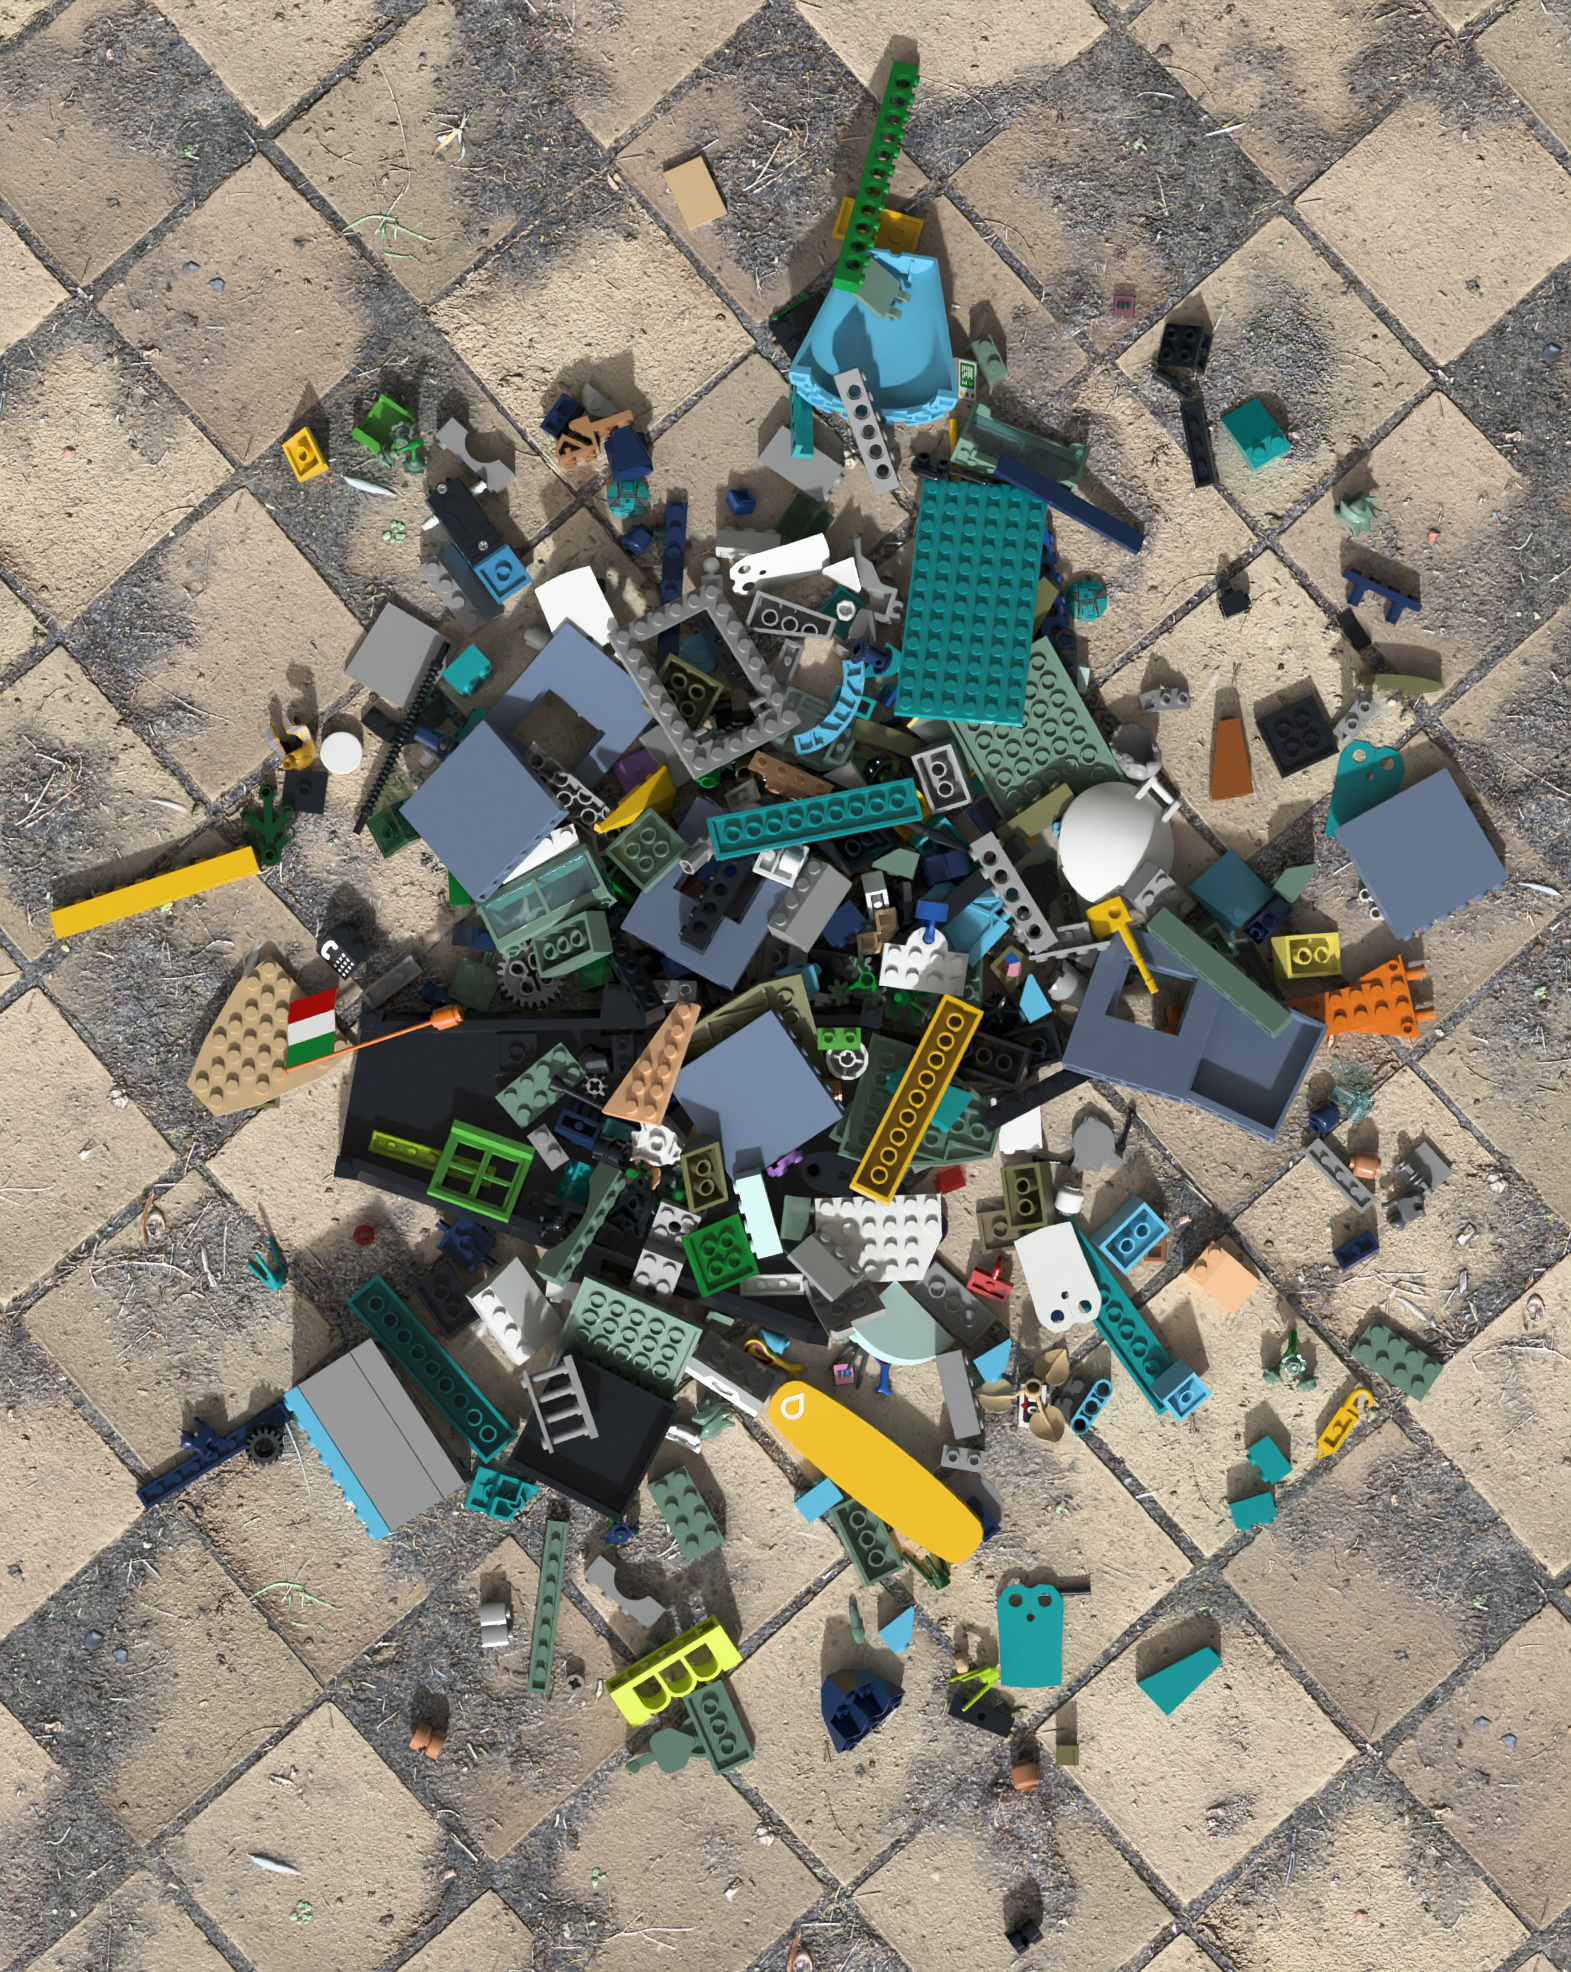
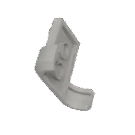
[802,1275,887,1341]

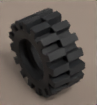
[244,1424,284,1466]

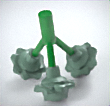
[377,420,428,477]
[1261,1330,1319,1392]

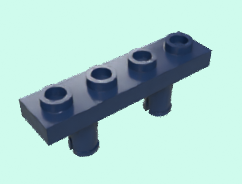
[1341,567,1422,625]

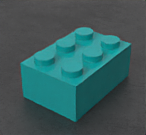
[442,644,494,699]

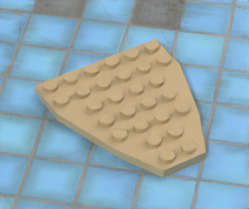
[187,955,354,1117]

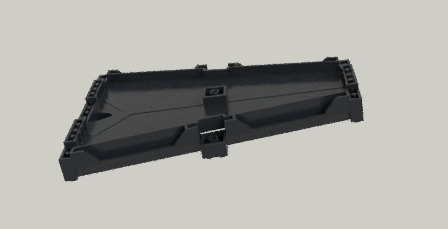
[333,983,884,1347]

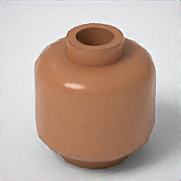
[1349,1149,1381,1179]
[1010,1759,1041,1792]

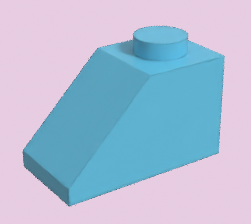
[878,1605,914,1653]

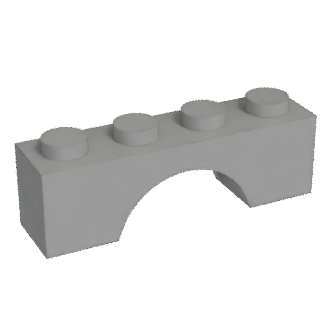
[435,417,515,495]
[583,1553,666,1629]

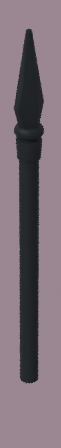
[814,773,966,852]

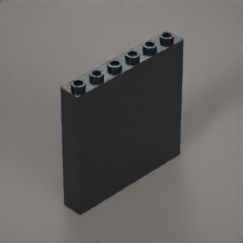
[505,1347,680,1524]

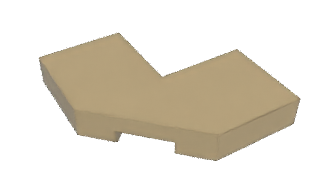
[857,907,899,956]

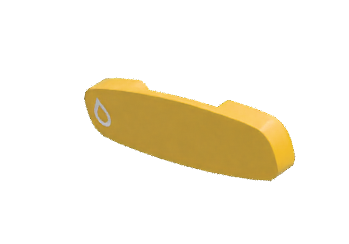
[768,1378,984,1563]

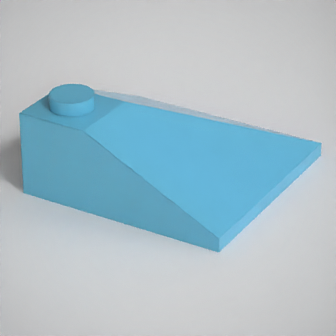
[1187,848,1274,935]

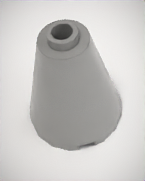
[1042,959,1089,1008]

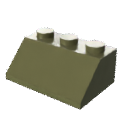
[680,1134,728,1214]
[1000,1161,1057,1231]

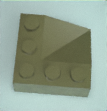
[641,653,724,732]

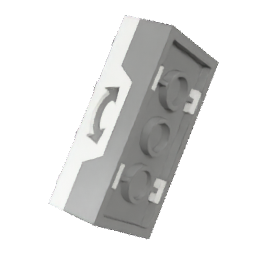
[685,1329,781,1417]

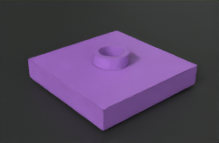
[612,749,658,796]

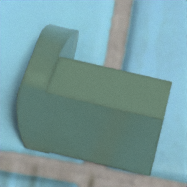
[702,1307,735,1326]

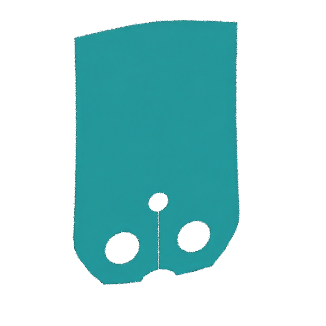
[1324,741,1405,839]
[997,1584,1064,1688]

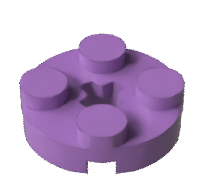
[763,1146,804,1178]

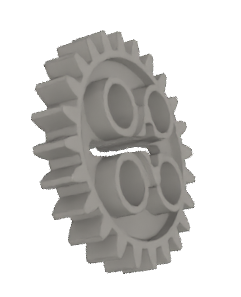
[496,940,566,1009]

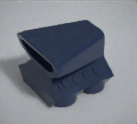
[604,426,654,482]

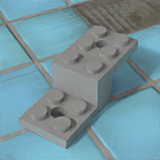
[628,1198,703,1309]

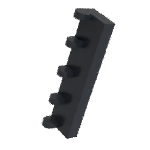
[1180,401,1220,489]

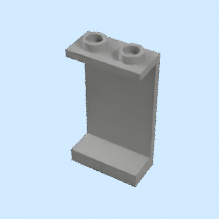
[758,425,845,506]

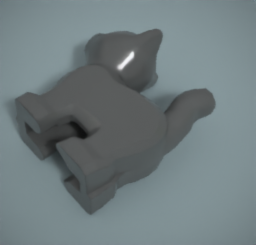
[1381,1189,1427,1232]

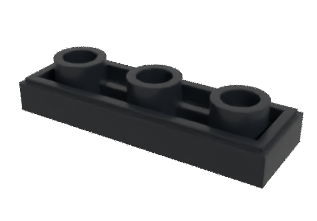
[947,1694,1015,1738]

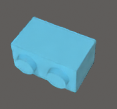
[794,1476,844,1524]

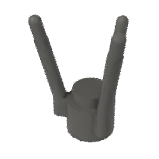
[829,1340,870,1390]

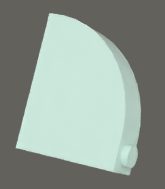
[849,1281,955,1365]

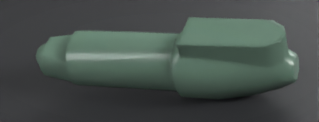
[849,1604,865,1645]

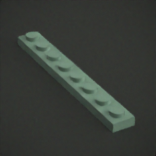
[527,1520,569,1694]

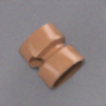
[409,1721,448,1760]

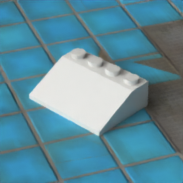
[465,1256,563,1366]

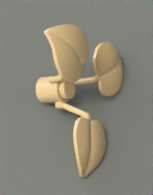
[974,1349,1069,1443]

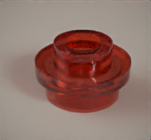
[353,1225,375,1246]

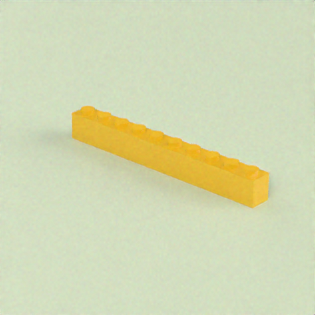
[49,844,261,939]

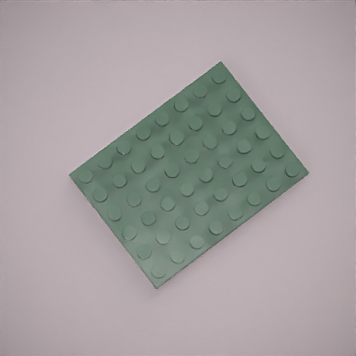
[947,635,1127,839]

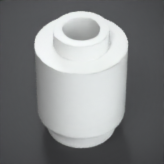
[524,625,553,651]

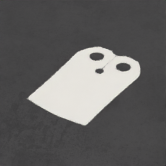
[730,533,830,597]
[535,566,621,663]
[1014,1222,1101,1333]

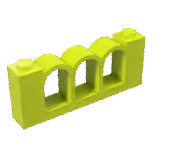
[604,1614,743,1728]

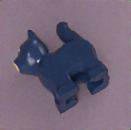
[418,980,462,1009]
[180,1417,226,1461]

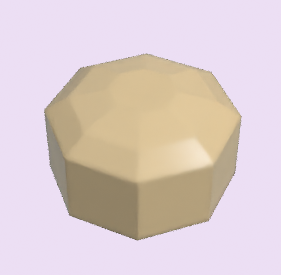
[954,1652,969,1673]

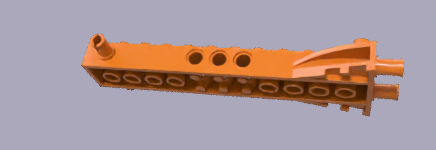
[1159,954,1436,1038]

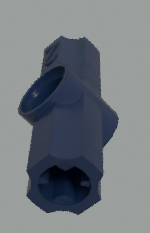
[414,723,460,757]

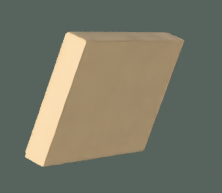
[663,156,727,231]

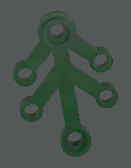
[240,784,297,867]

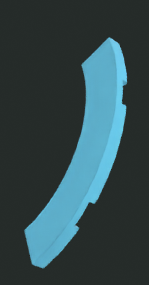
[793,659,865,757]

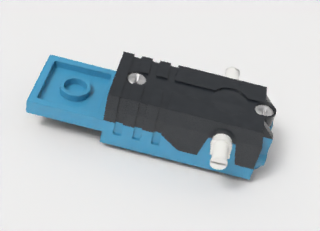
[420,476,533,605]

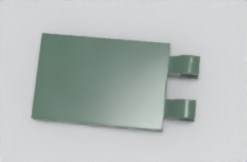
[848,248,911,322]

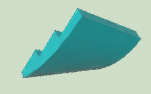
[464,1465,540,1522]

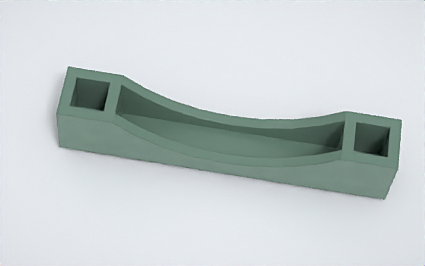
[535,1161,627,1287]

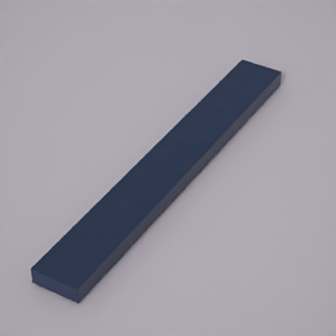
[993,453,1146,555]
[136,1401,293,1510]

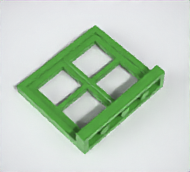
[427,1119,535,1223]

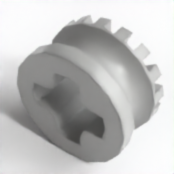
[565,1674,585,1694]

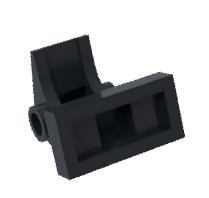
[862,756,919,786]

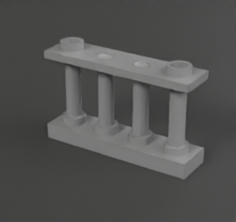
[519,1354,599,1453]

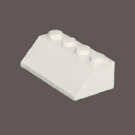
[503,823,581,886]

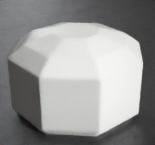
[836,600,856,622]

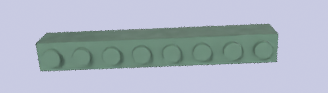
[1147,907,1292,1039]

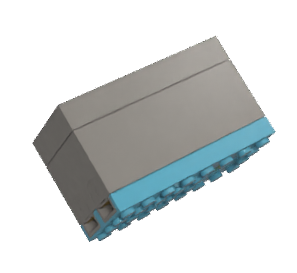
[283,1337,471,1541]

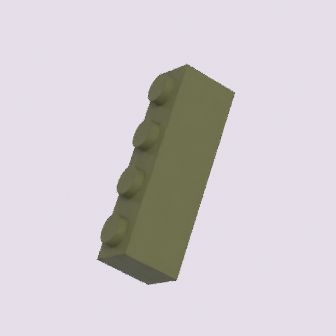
[993,780,1076,845]

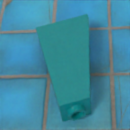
[884,1066,974,1133]
[1136,1645,1223,1716]

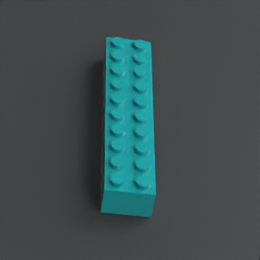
[346,1274,519,1464]

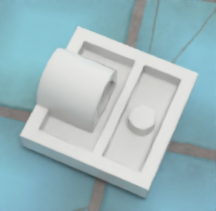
[753,844,809,888]

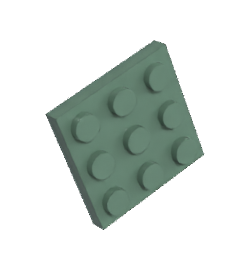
[604,807,691,894]

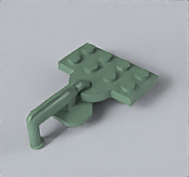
[625,1679,755,1776]

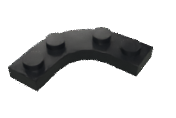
[360,700,450,745]

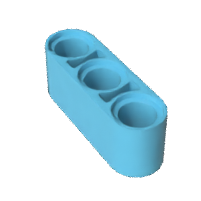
[1069,1379,1113,1434]

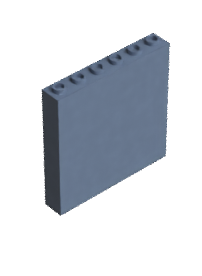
[399,719,570,902]
[1334,767,1510,941]
[1186,996,1329,1144]
[672,1007,845,1181]

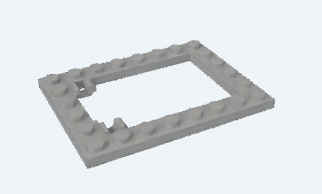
[606,580,802,780]

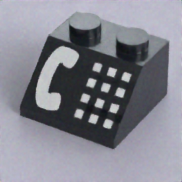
[316,920,376,981]

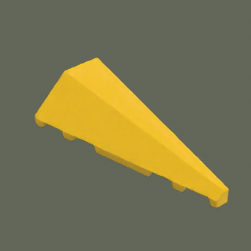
[594,763,676,833]

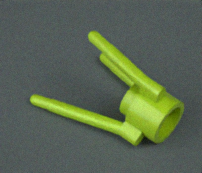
[950,1662,999,1711]

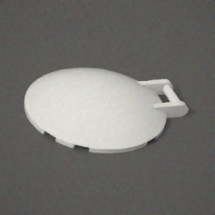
[1057,775,1182,908]

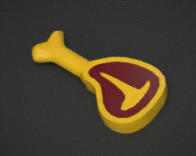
[741,1336,804,1379]

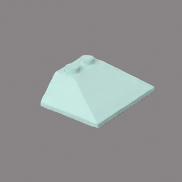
[770,686,862,772]

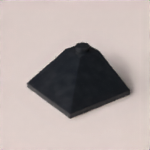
[810,828,896,875]

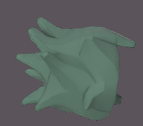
[1334,491,1382,537]
[692,1394,737,1440]

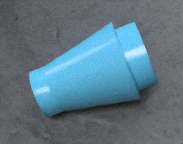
[757,1327,791,1355]

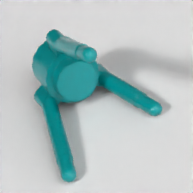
[247,1237,288,1292]

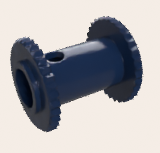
[850,636,893,675]

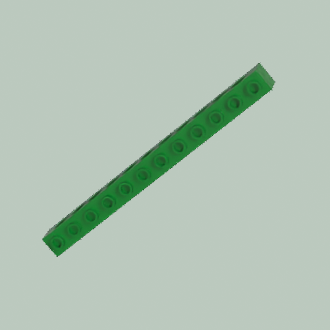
[832,61,920,294]

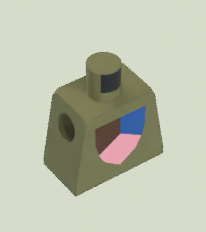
[986,944,1038,995]

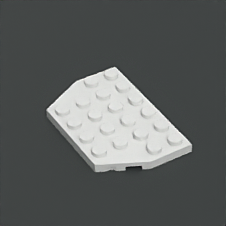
[813,1194,942,1283]

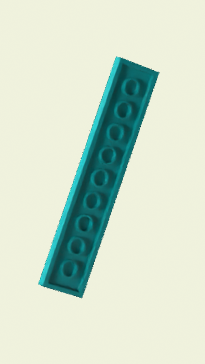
[706,777,923,861]
[1059,1216,1174,1416]

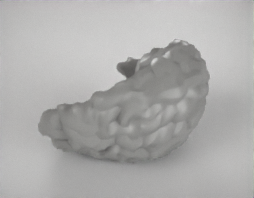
[1108,721,1162,780]

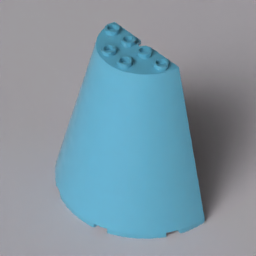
[789,248,958,426]

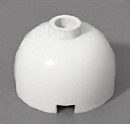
[826,1043,868,1080]

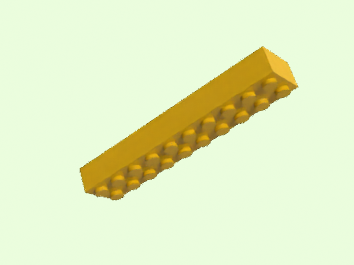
[850,993,984,1207]

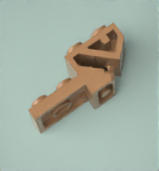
[555,409,634,470]

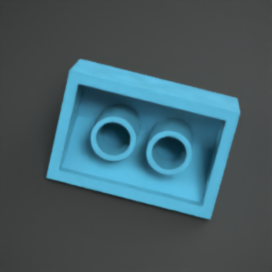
[1090,1195,1170,1274]

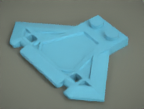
[915,881,1021,974]

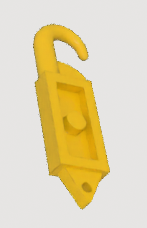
[1316,1387,1373,1459]

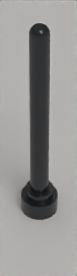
[547,1075,642,1129]

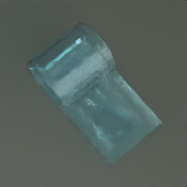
[1327,1080,1375,1124]

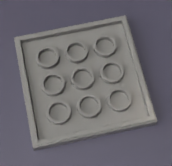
[344,602,460,716]

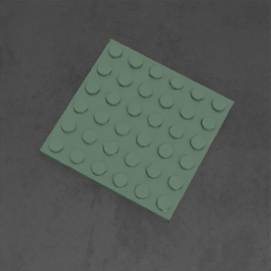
[543,1273,705,1399]

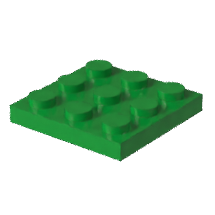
[681,1213,759,1297]

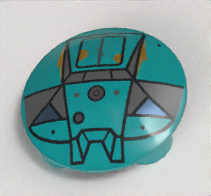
[607,479,649,519]
[1065,580,1107,622]

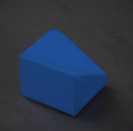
[726,488,756,516]

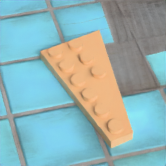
[601,1000,701,1127]

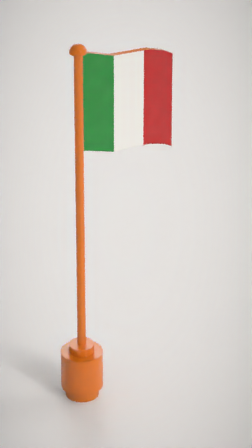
[282,987,464,1075]

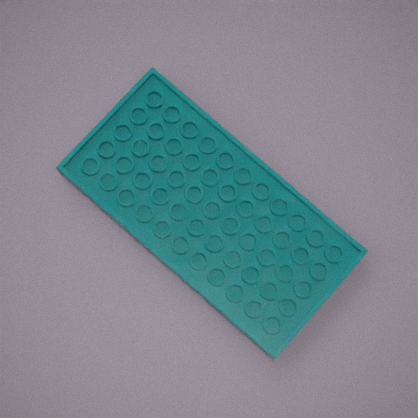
[894,478,1048,727]

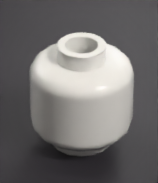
[1054,1183,1084,1216]

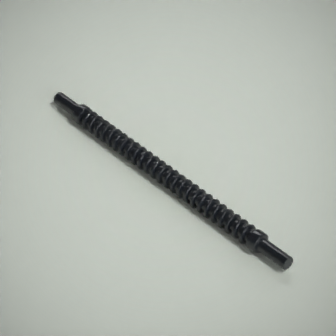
[352,641,451,835]

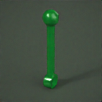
[772,294,810,322]

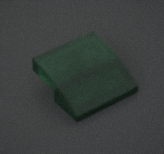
[774,494,835,542]

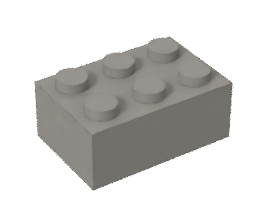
[911,737,975,815]
[1120,860,1195,922]

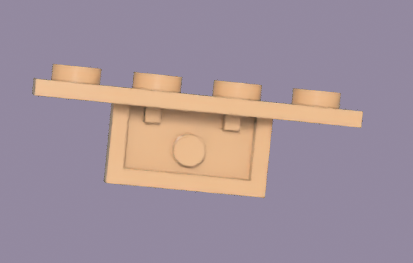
[748,750,834,801]

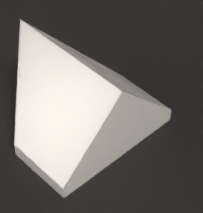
[822,557,861,595]

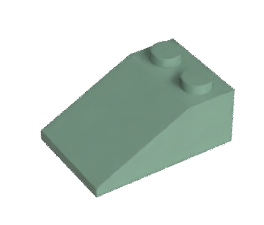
[780,1195,815,1241]

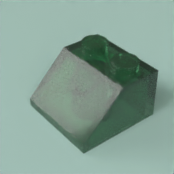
[366,799,422,859]

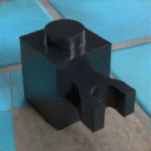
[1216,579,1251,621]

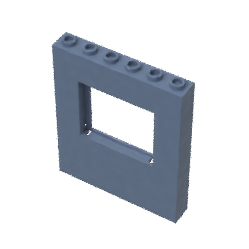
[470,622,653,821]
[621,796,809,993]
[1061,925,1234,1105]

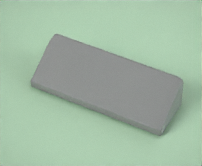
[638,725,693,789]

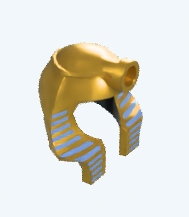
[266,715,317,770]

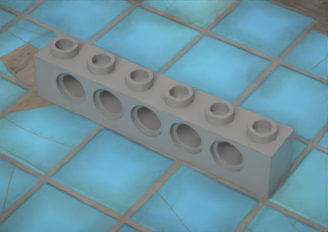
[832,365,902,496]
[968,831,1058,954]

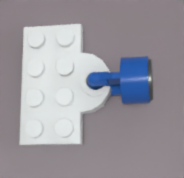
[878,898,969,997]

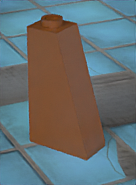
[1209,715,1254,802]

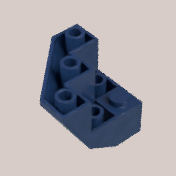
[821,1669,906,1754]

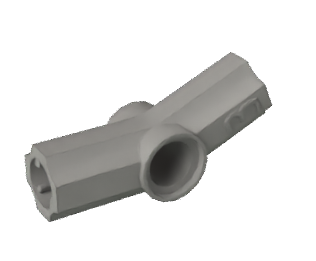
[679,832,715,875]

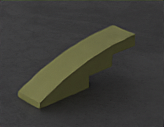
[1355,674,1445,697]

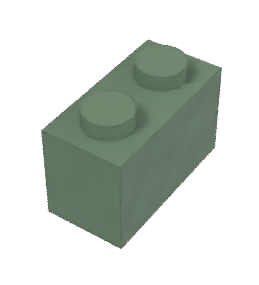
[970,335,1008,386]

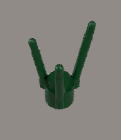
[903,1552,951,1590]

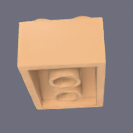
[1184,1241,1260,1314]

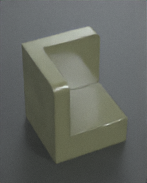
[1056,1743,1079,1767]

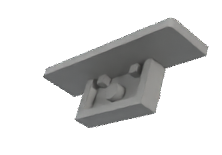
[1029,921,1115,963]

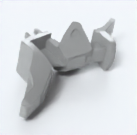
[832,535,906,660]

